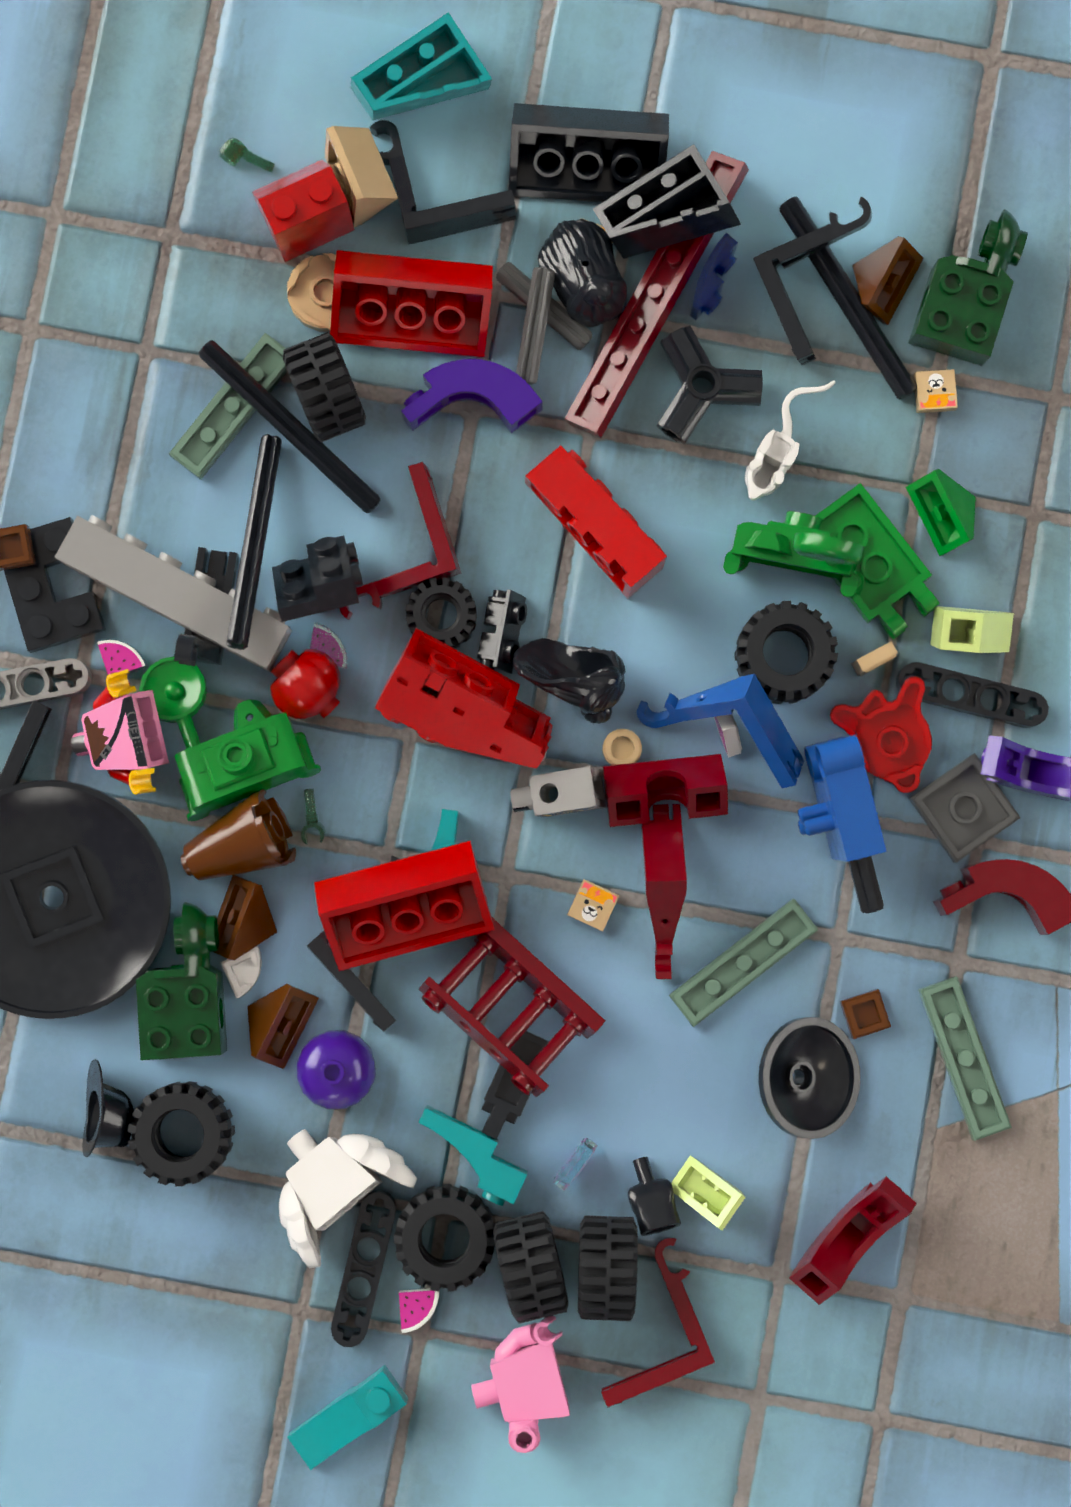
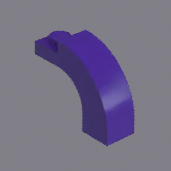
[401,359,543,433]
[981,735,1071,802]

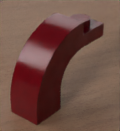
[933,859,1071,935]
[789,1176,917,1305]

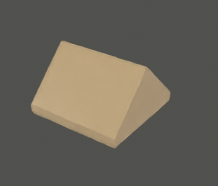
[325,126,398,227]

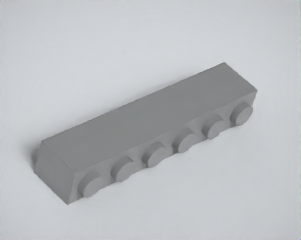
[54,515,292,672]

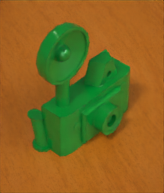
[723,511,865,597]
[139,656,321,821]

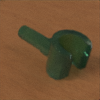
[219,138,275,173]
[301,789,326,845]

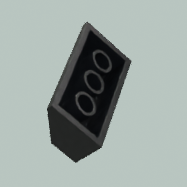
[509,103,669,202]

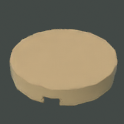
[287,253,336,331]

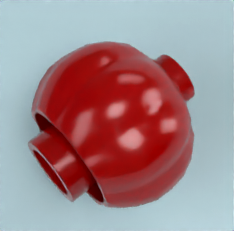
[270,649,341,720]

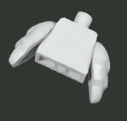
[279,1129,417,1268]

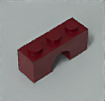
[603,754,728,827]

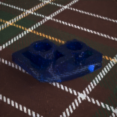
[690,233,738,321]

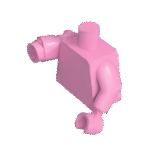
[471,1315,570,1453]

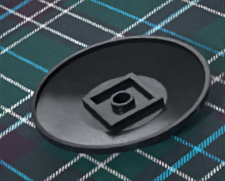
[0,780,171,1019]

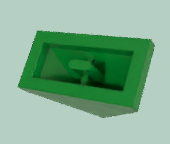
[906,469,976,556]

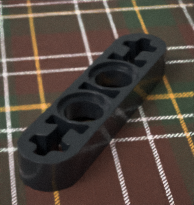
[896,662,1049,728]
[331,1190,397,1347]

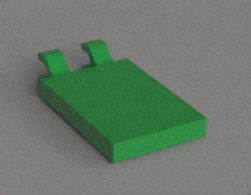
[815,483,940,640]

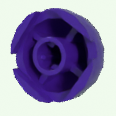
[297,1030,376,1110]

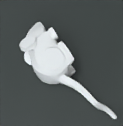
[745,381,835,501]

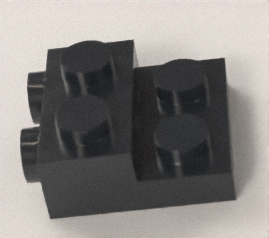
[272,535,364,622]

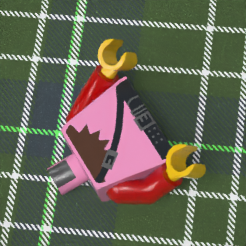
[71,669,169,795]

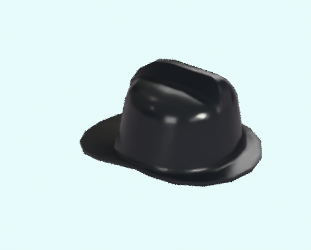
[82,1059,134,1157]

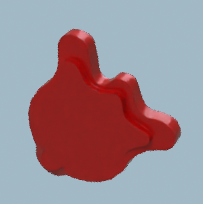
[830,676,932,793]

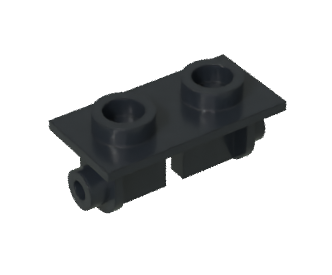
[477,589,527,674]

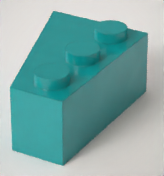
[351,12,492,120]

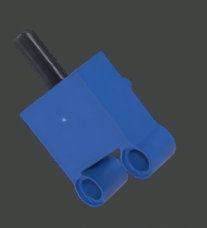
[798,735,887,914]

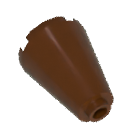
[180,789,296,881]

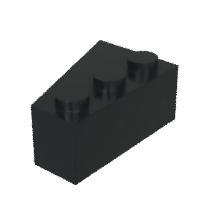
[593,144,741,259]

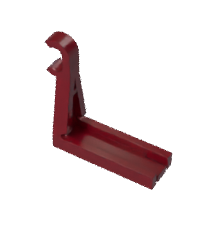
[339,462,462,620]
[641,804,687,979]
[601,1237,715,1408]

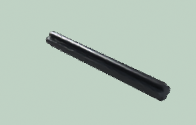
[780,196,917,400]
[199,340,381,513]
[226,434,282,650]

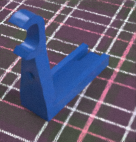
[637,673,804,788]

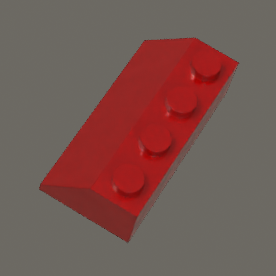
[330,250,493,357]
[314,841,495,971]

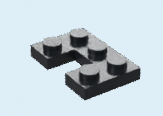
[4,517,106,653]

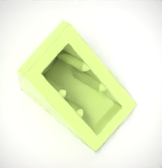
[671,1155,745,1231]

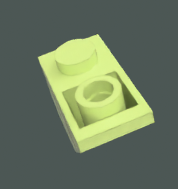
[930,606,1014,653]

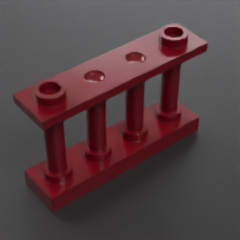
[418,918,606,1097]

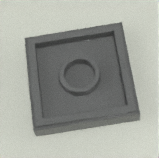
[908,753,1020,863]

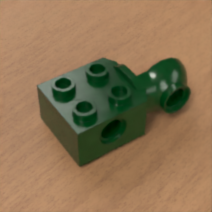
[908,209,1028,366]
[136,902,227,1061]

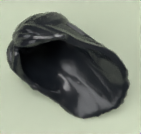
[538,219,627,327]
[513,638,626,724]

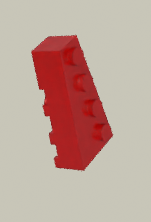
[525,445,667,599]

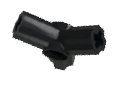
[657,326,763,444]

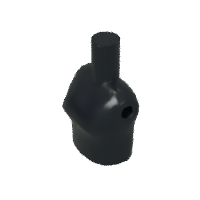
[627,1157,681,1236]

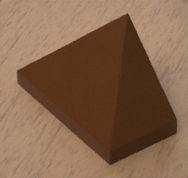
[852,236,924,325]
[212,875,277,960]
[247,984,319,1069]

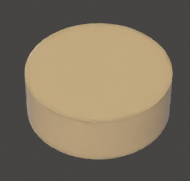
[602,729,642,765]

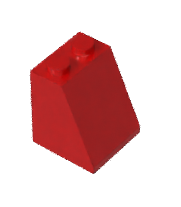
[252,160,355,262]

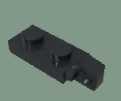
[481,1031,549,1139]

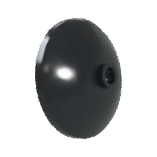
[758,1017,860,1139]

